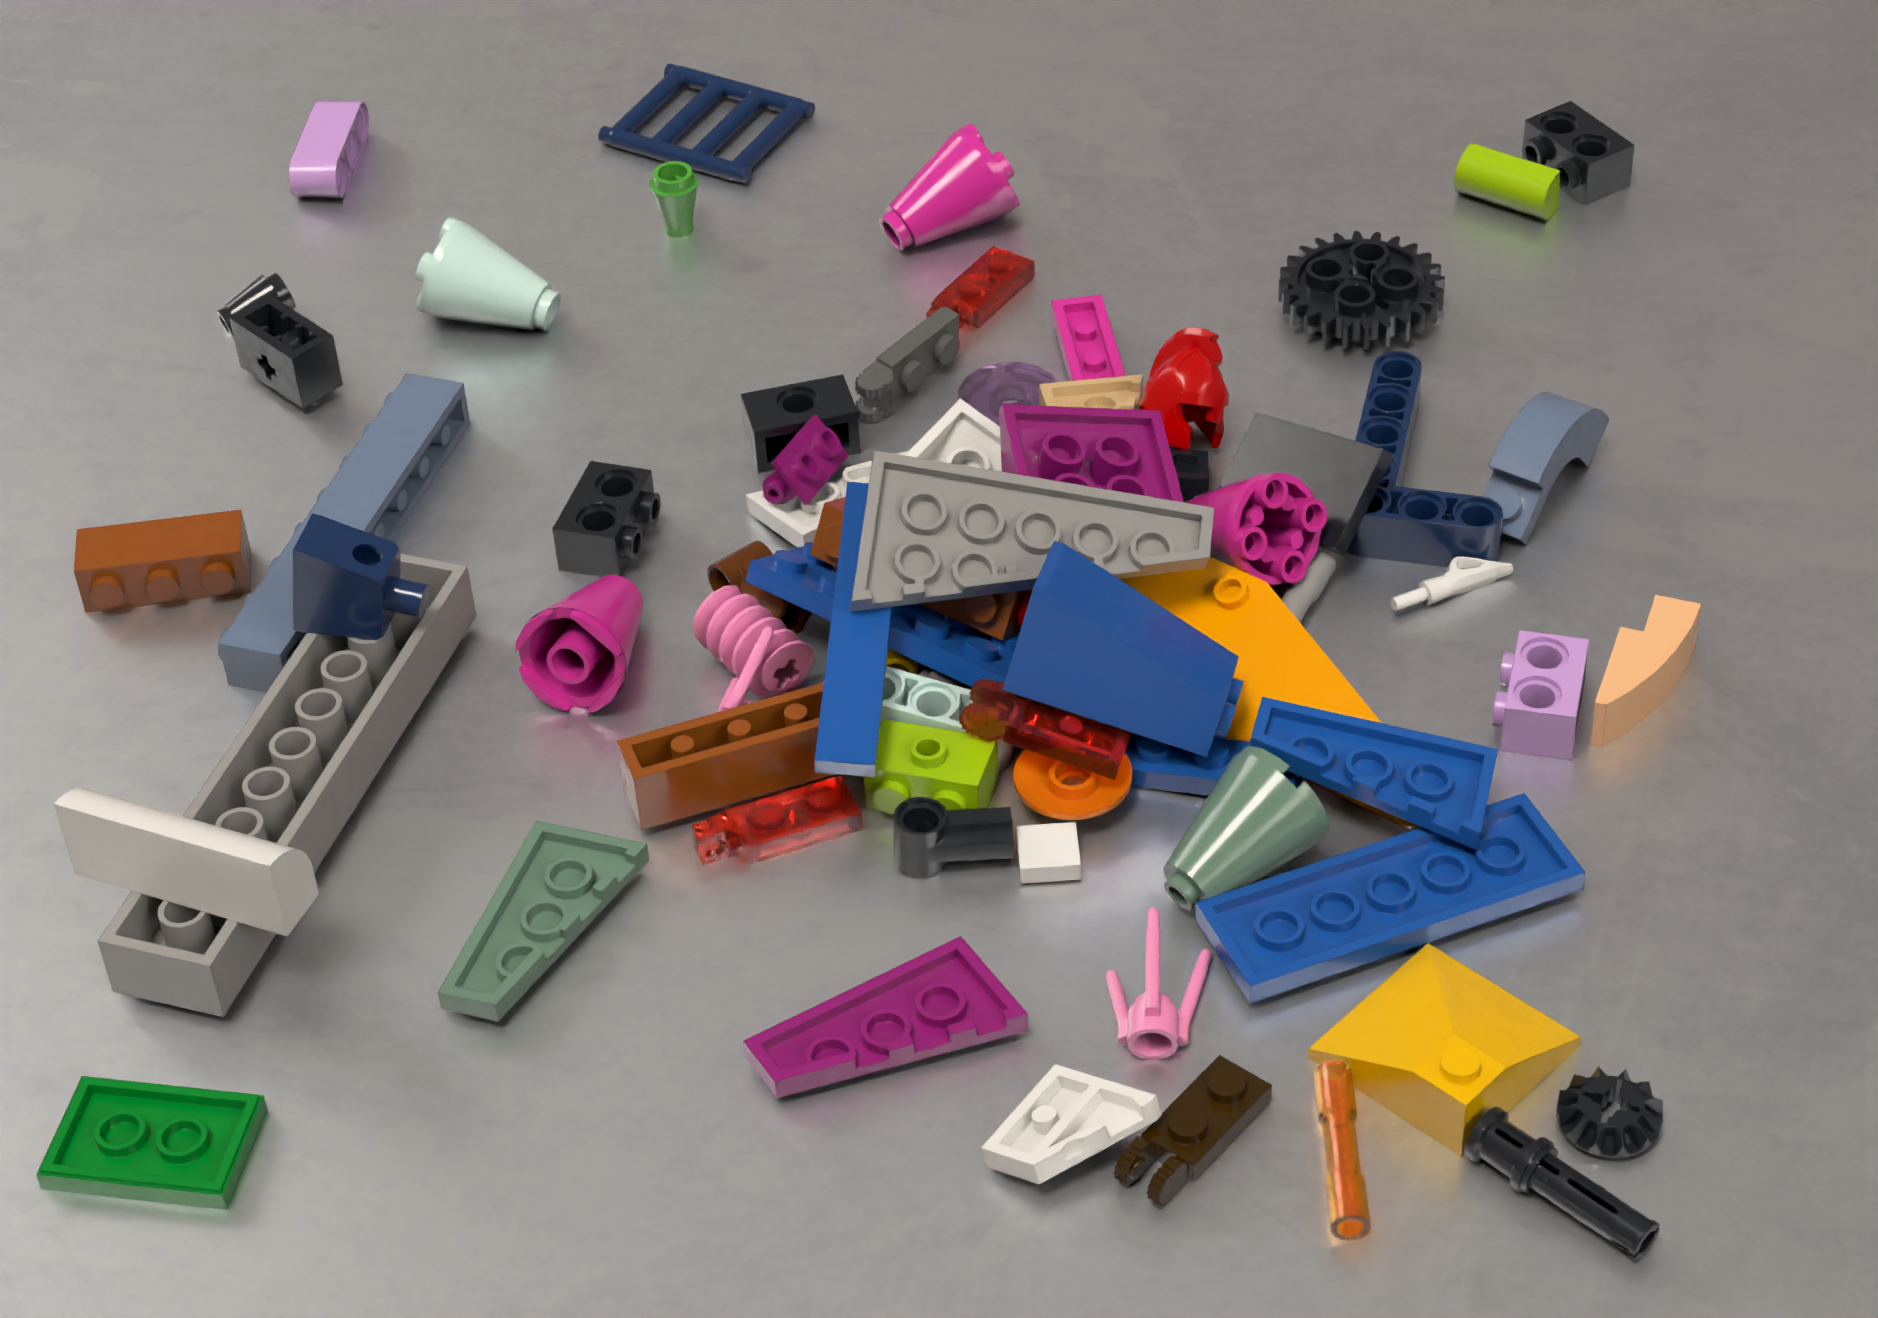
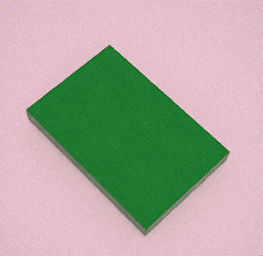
[36,1076,268,1210]

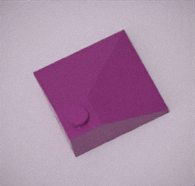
[999,404,1184,502]

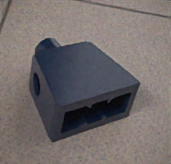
[293,513,430,640]

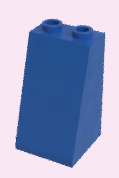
[1002,541,1244,757]

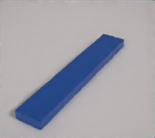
[815,482,892,777]

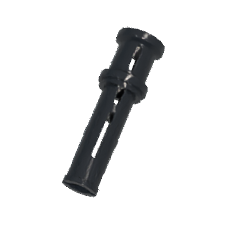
[1464,1107,1660,1260]

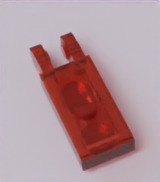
[959,678,1132,780]

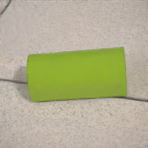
[1454,143,1560,221]

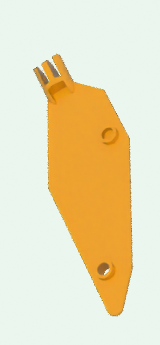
[1120,557,1420,829]

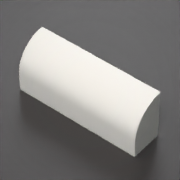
[54,788,319,937]

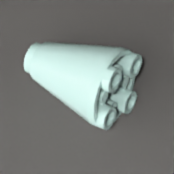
[415,217,561,331]

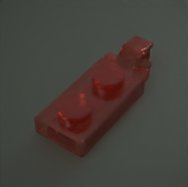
[926,246,1035,330]
[692,775,863,865]

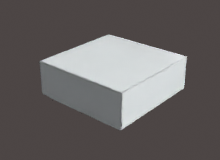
[1016,822,1081,884]

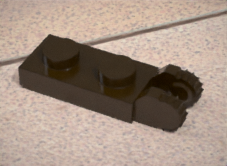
[1113,1055,1272,1206]

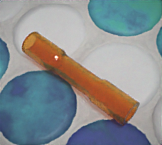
[1313,1061,1371,1241]

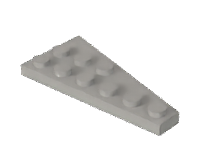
[850,450,1214,612]

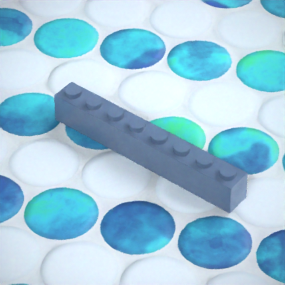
[218,373,471,692]

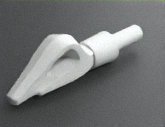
[1390,557,1514,611]

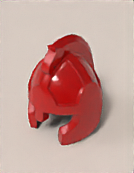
[1138,327,1229,450]

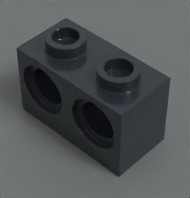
[1522,101,1635,205]
[552,461,661,577]

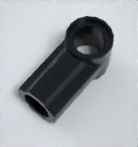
[894,797,1014,878]

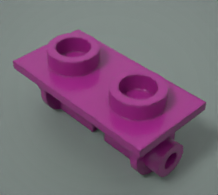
[762,414,849,505]

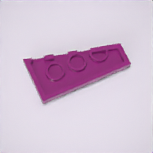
[743,936,1029,1098]

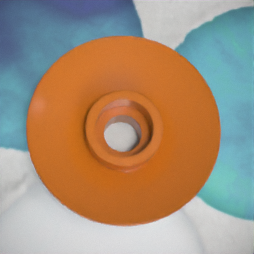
[1013,732,1132,820]

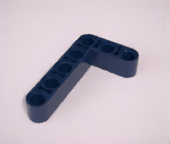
[1347,351,1503,567]

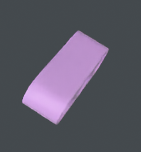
[289,101,369,198]

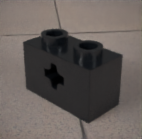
[229,295,343,409]

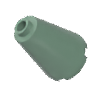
[1163,746,1330,910]

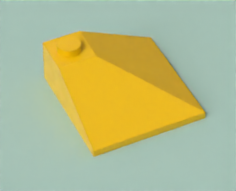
[1308,943,1581,1157]

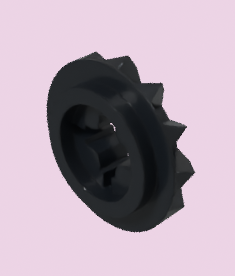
[1556,1066,1663,1158]

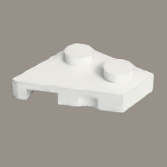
[981,1064,1162,1184]

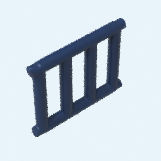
[598,64,816,184]

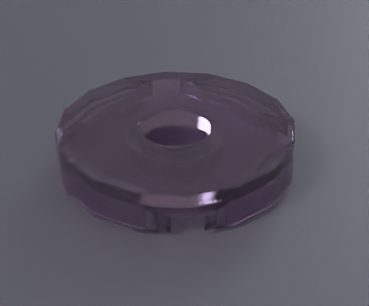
[958,362,1058,426]

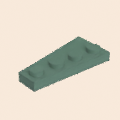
[438,821,649,1022]

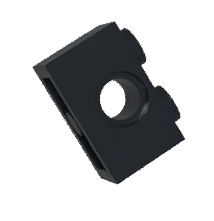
[740,374,861,473]

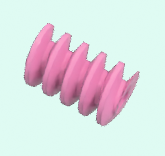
[693,585,814,699]

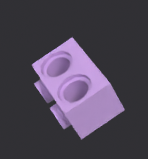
[1492,630,1589,761]

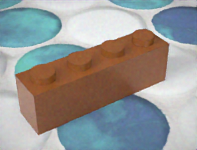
[617,682,835,830]

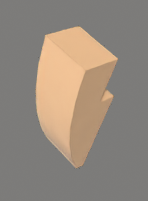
[1590,595,1701,748]

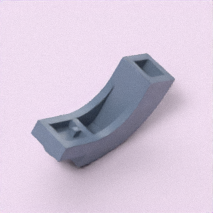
[1482,392,1610,545]

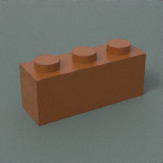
[74,510,251,613]

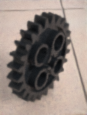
[1278,231,1445,349]

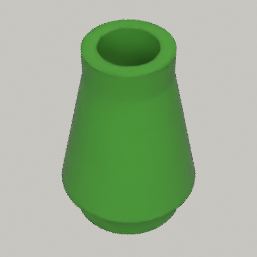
[649,161,698,237]

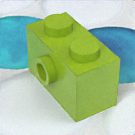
[864,719,999,814]

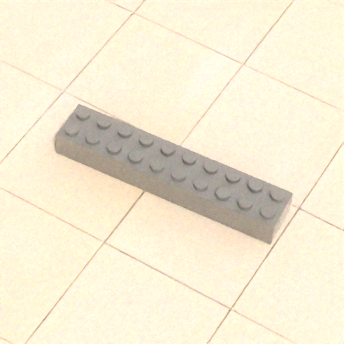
[98,553,476,1017]

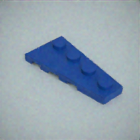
[1249,697,1498,850]

